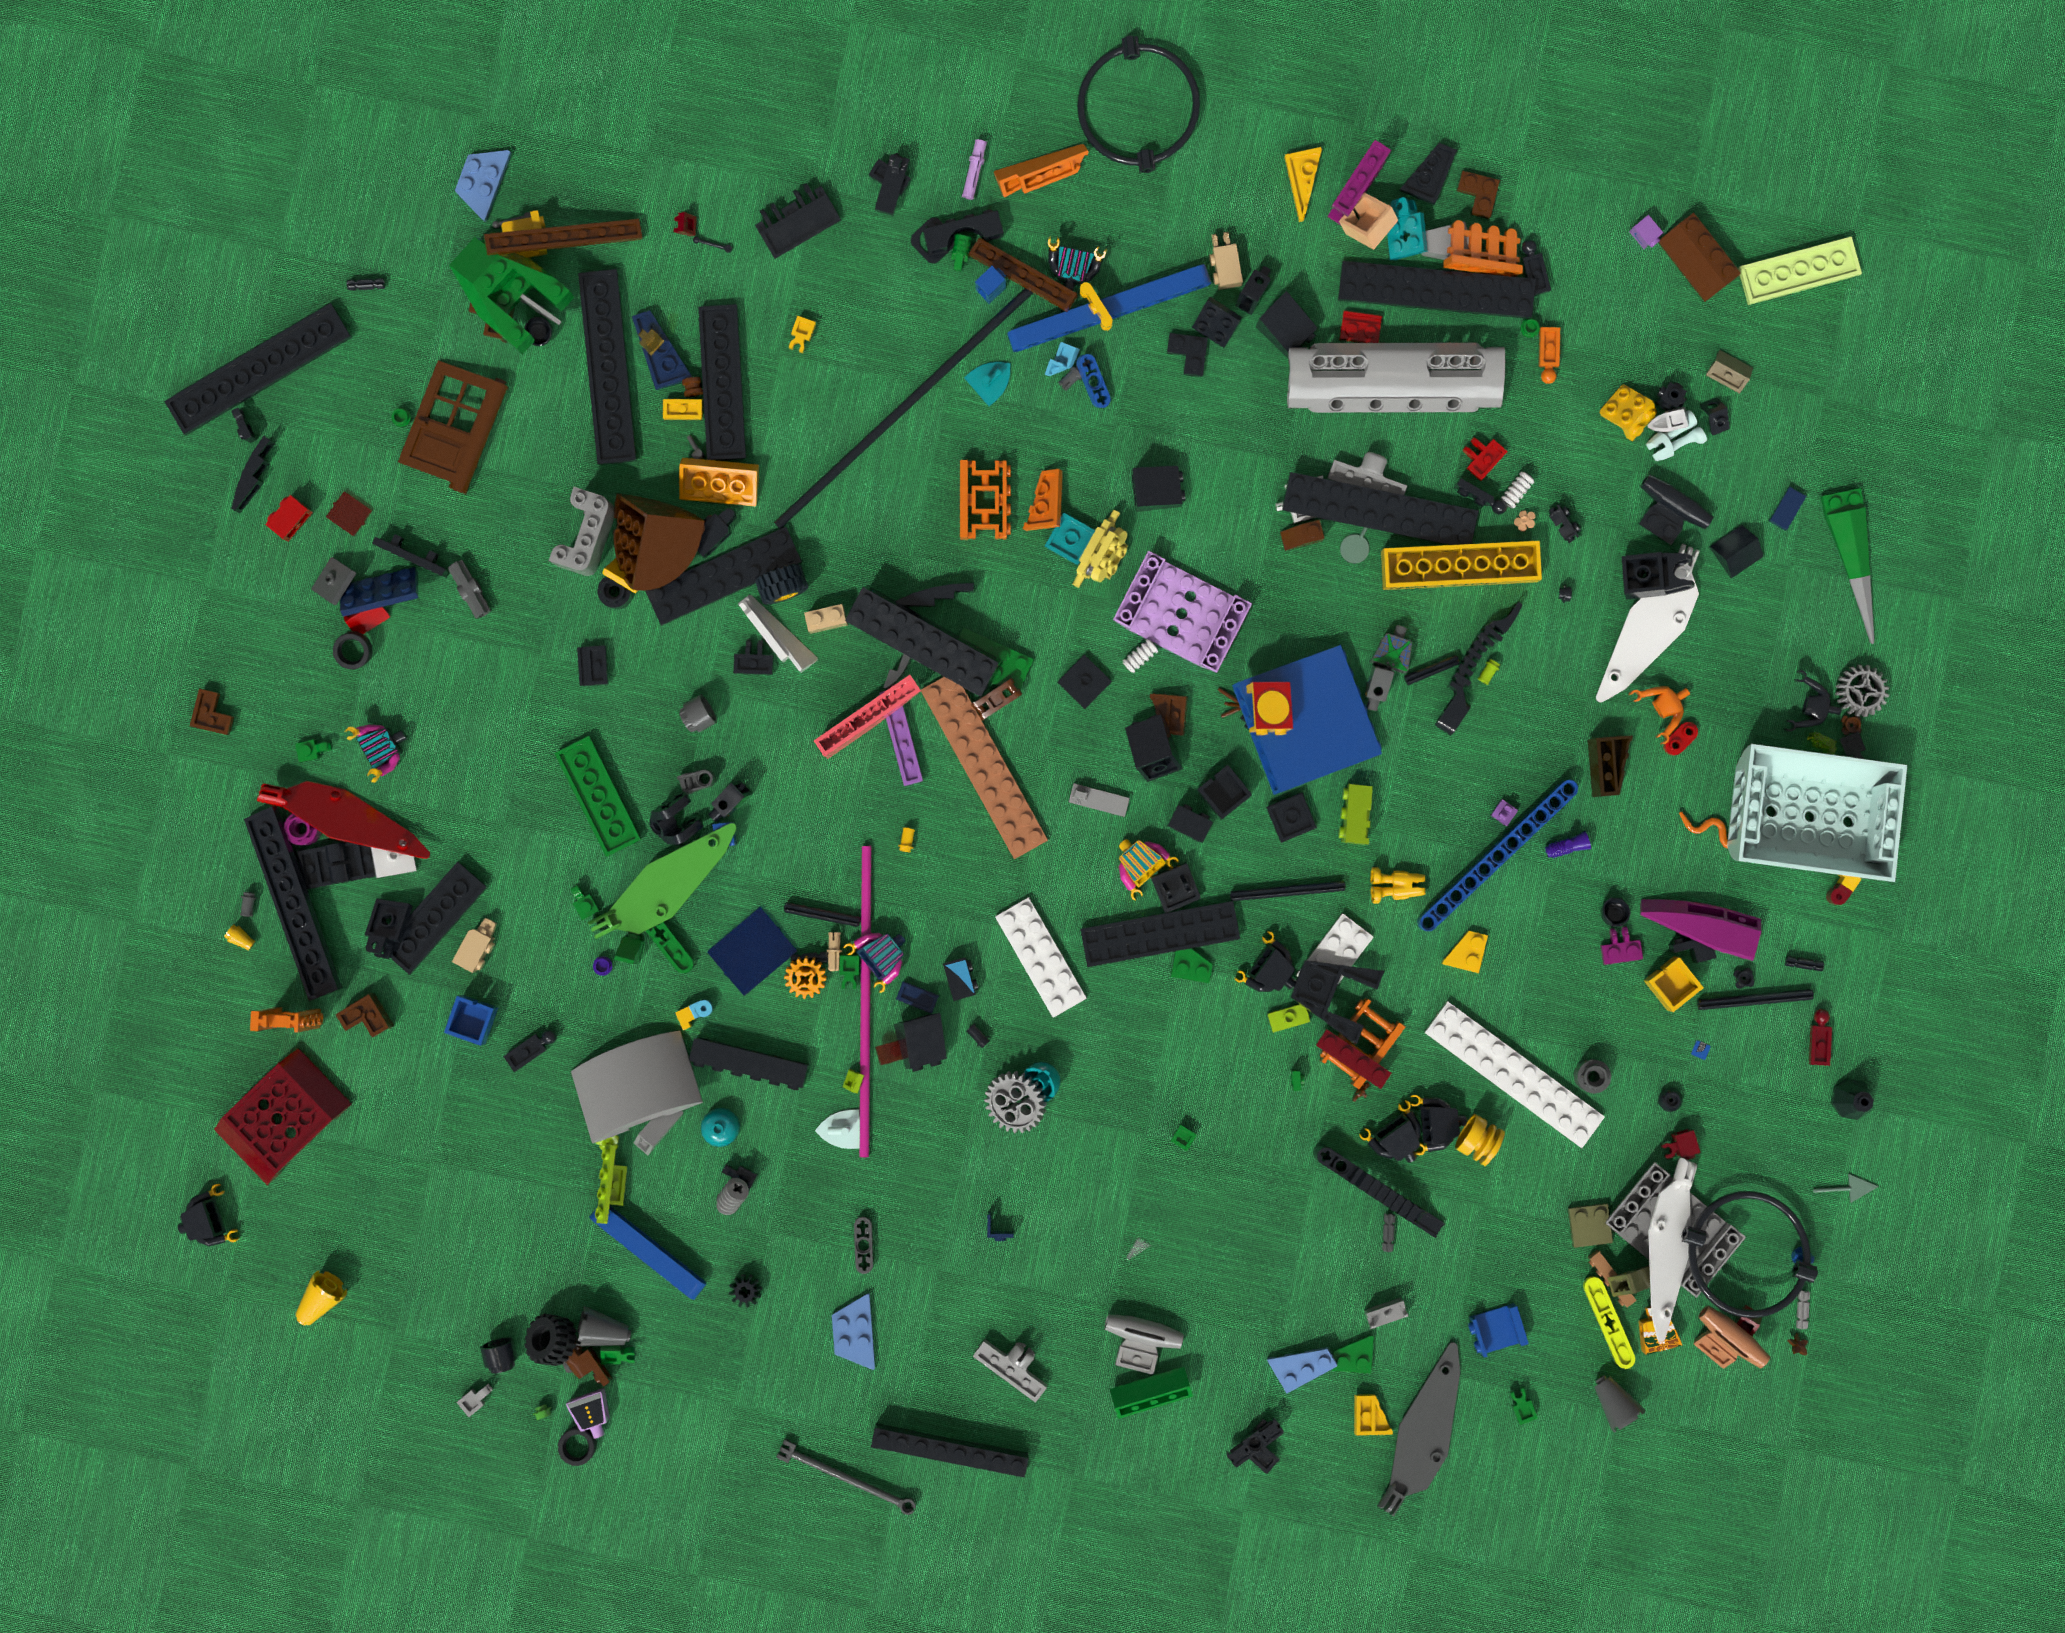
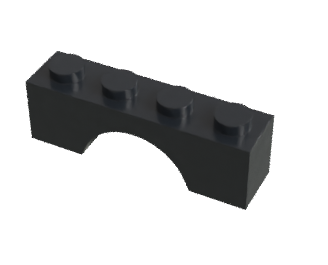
[923,209,1004,256]

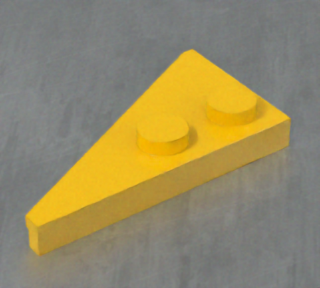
[1284,147,1322,222]

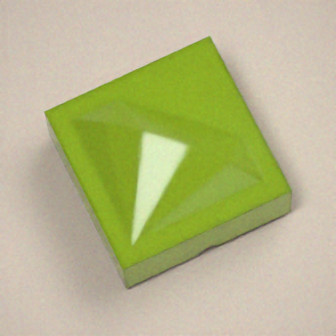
[843,1069,864,1094]

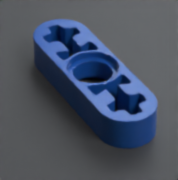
[1076,354,1110,408]

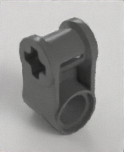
[677,770,716,794]

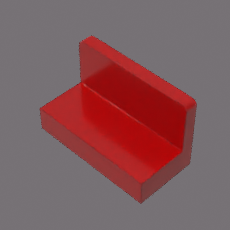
[343,607,390,634]

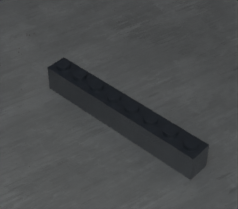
[871,1423,1029,1478]

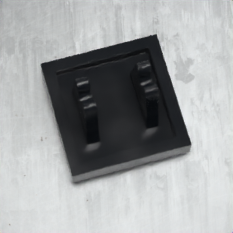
[1192,297,1243,348]
[1150,862,1201,913]

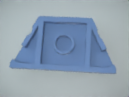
[455,150,512,222]
[832,1293,875,1370]

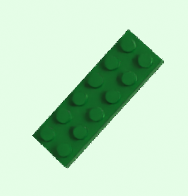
[554,736,642,857]

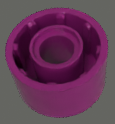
[284,814,322,845]

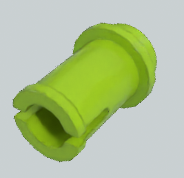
[1477,659,1500,685]

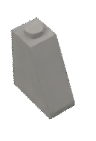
[1421,222,1469,260]
[634,1111,684,1155]

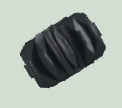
[729,1274,762,1308]

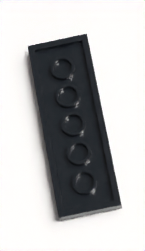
[383,862,488,975]

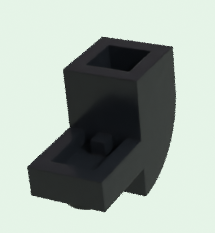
[1668,936,1717,963]

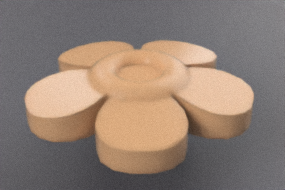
[1514,511,1536,532]

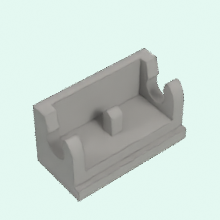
[1364,1297,1408,1329]

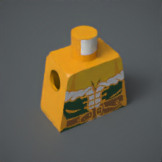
[1639,1306,1682,1355]

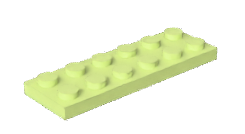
[1738,237,1862,305]

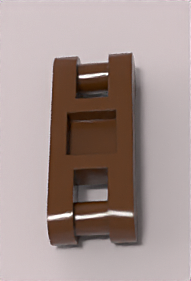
[971,678,1023,720]

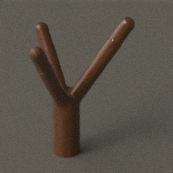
[1218,688,1241,718]

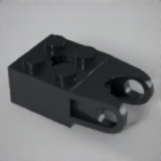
[1622,552,1695,600]

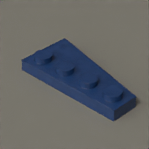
[632,310,692,391]

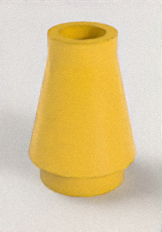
[224,924,255,951]

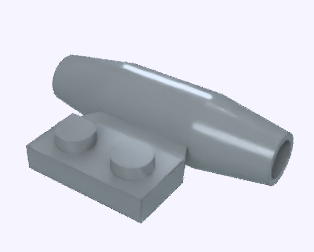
[1104,1314,1184,1375]

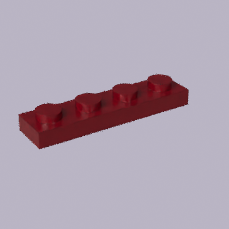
[1315,1029,1392,1089]

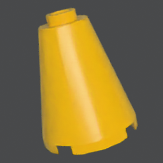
[295,1271,347,1325]

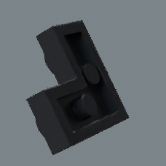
[1167,333,1208,377]
[1241,1418,1280,1474]

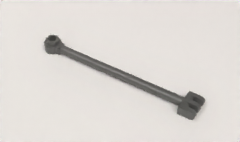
[776,1439,916,1515]

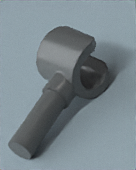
[687,435,705,459]

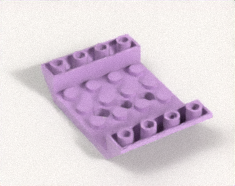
[1113,551,1252,673]

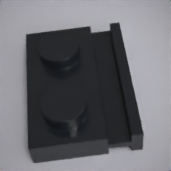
[577,645,609,686]

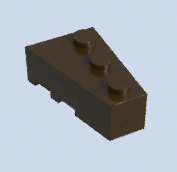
[1588,735,1633,797]

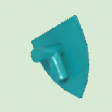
[964,362,1010,407]

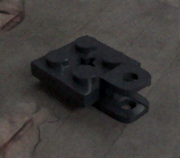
[365,899,413,959]

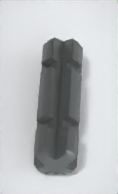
[1382,1213,1395,1252]

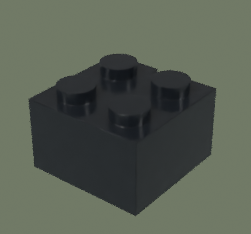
[1197,765,1252,820]

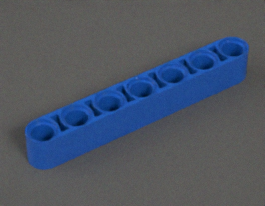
[589,1205,707,1300]

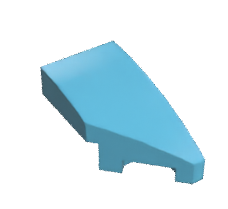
[1045,342,1080,376]

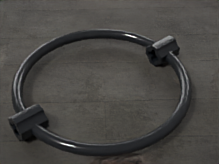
[1077,35,1200,173]
[1681,1191,1818,1318]

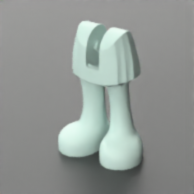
[1646,410,1707,461]

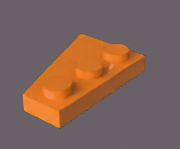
[1023,469,1063,531]

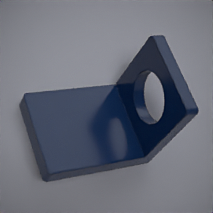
[987,1212,1014,1241]

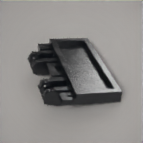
[755,183,841,259]

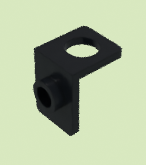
[1700,398,1730,435]

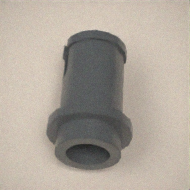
[240,892,257,917]

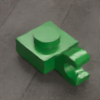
[295,739,332,763]
[570,885,600,920]

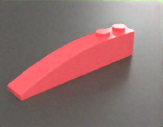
[814,675,921,759]

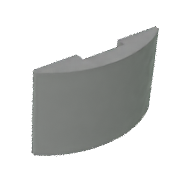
[571,1031,703,1144]

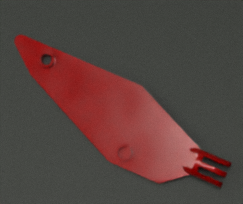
[257,781,430,859]

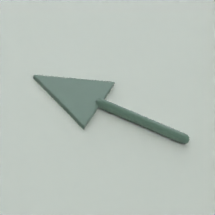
[1813,1174,1878,1203]

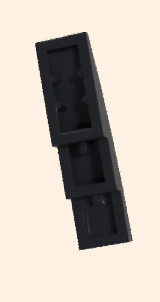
[231,436,275,513]
[896,583,974,607]

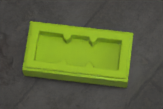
[1267,1004,1310,1032]

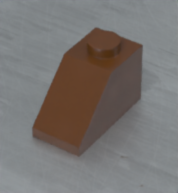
[1280,520,1325,551]

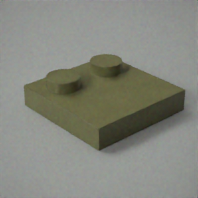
[1568,1203,1613,1248]

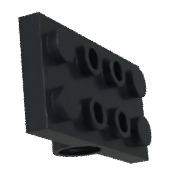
[297,842,376,889]

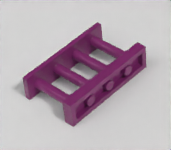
[1327,140,1391,225]

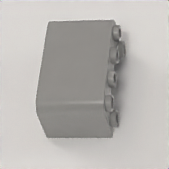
[549,487,615,576]

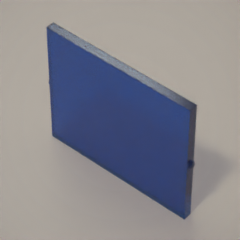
[707,907,797,996]

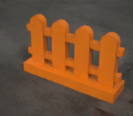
[1443,220,1523,277]

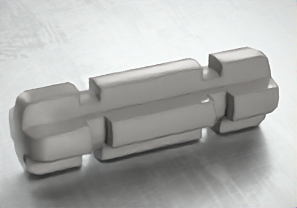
[1796,1290,1810,1329]

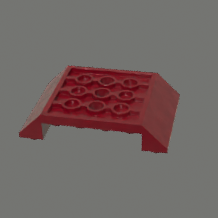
[214,1048,352,1185]

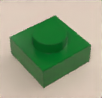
[1291,1070,1304,1091]
[1170,1124,1197,1151]

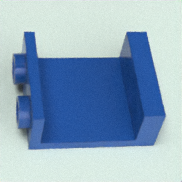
[1468,1303,1529,1358]

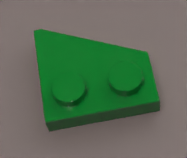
[1171,949,1213,983]

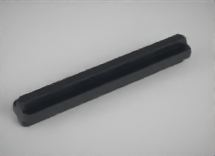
[784,902,860,927]

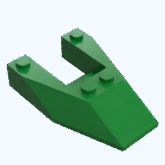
[449,237,574,355]

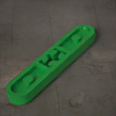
[646,922,694,974]

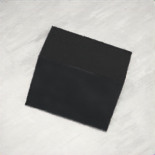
[1709,525,1764,579]

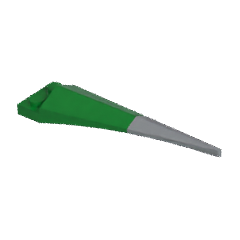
[1821,488,1874,644]

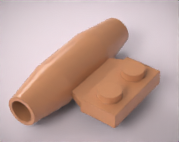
[1693,1305,1770,1369]

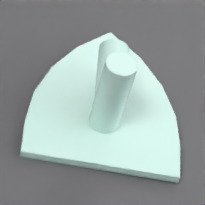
[815,1109,860,1149]

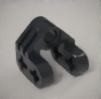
[649,791,704,845]

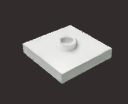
[371,844,416,878]

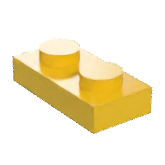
[663,399,703,420]

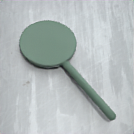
[1340,527,1369,564]

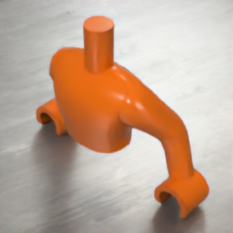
[1629,686,1690,744]

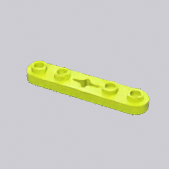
[1583,1276,1635,1369]

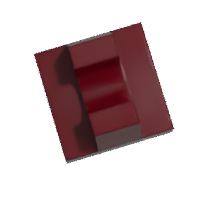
[674,212,697,237]

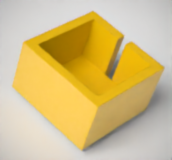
[1643,957,1704,1012]

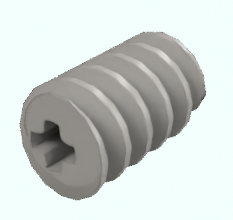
[716,1178,749,1215]

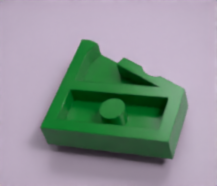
[1331,1335,1374,1374]

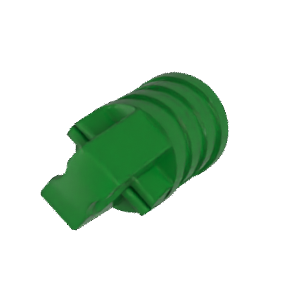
[951,234,972,272]

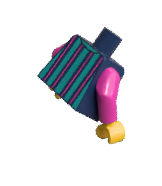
[844,933,905,993]

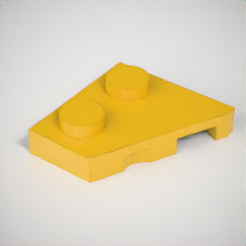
[1441,931,1488,973]
[1354,1394,1393,1435]

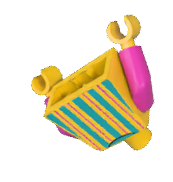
[1119,839,1179,900]

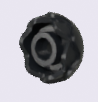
[1658,1087,1683,1112]

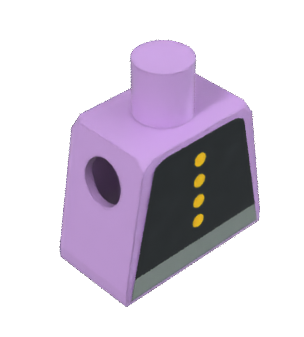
[566,1388,609,1439]

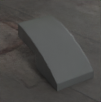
[884,654,912,690]

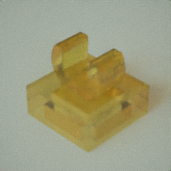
[638,329,664,355]

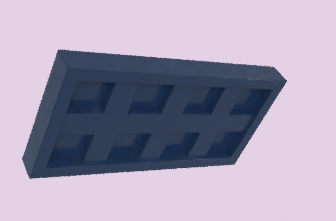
[340,567,419,617]

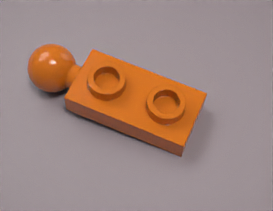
[1539,327,1560,384]

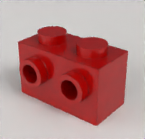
[265,495,313,542]

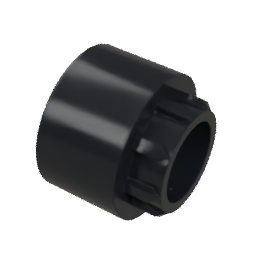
[597,576,634,609]
[480,1337,518,1374]

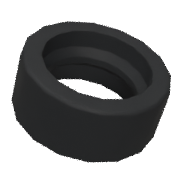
[333,631,373,669]
[558,1426,597,1466]

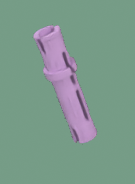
[962,139,987,200]

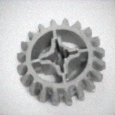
[1835,665,1890,717]

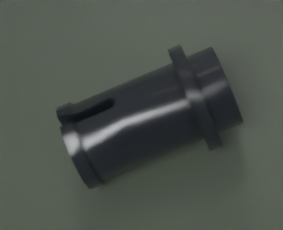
[966,1023,990,1048]

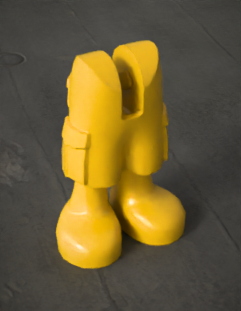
[1370,867,1426,904]

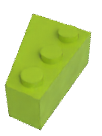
[1338,784,1373,845]

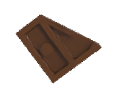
[1150,694,1188,735]

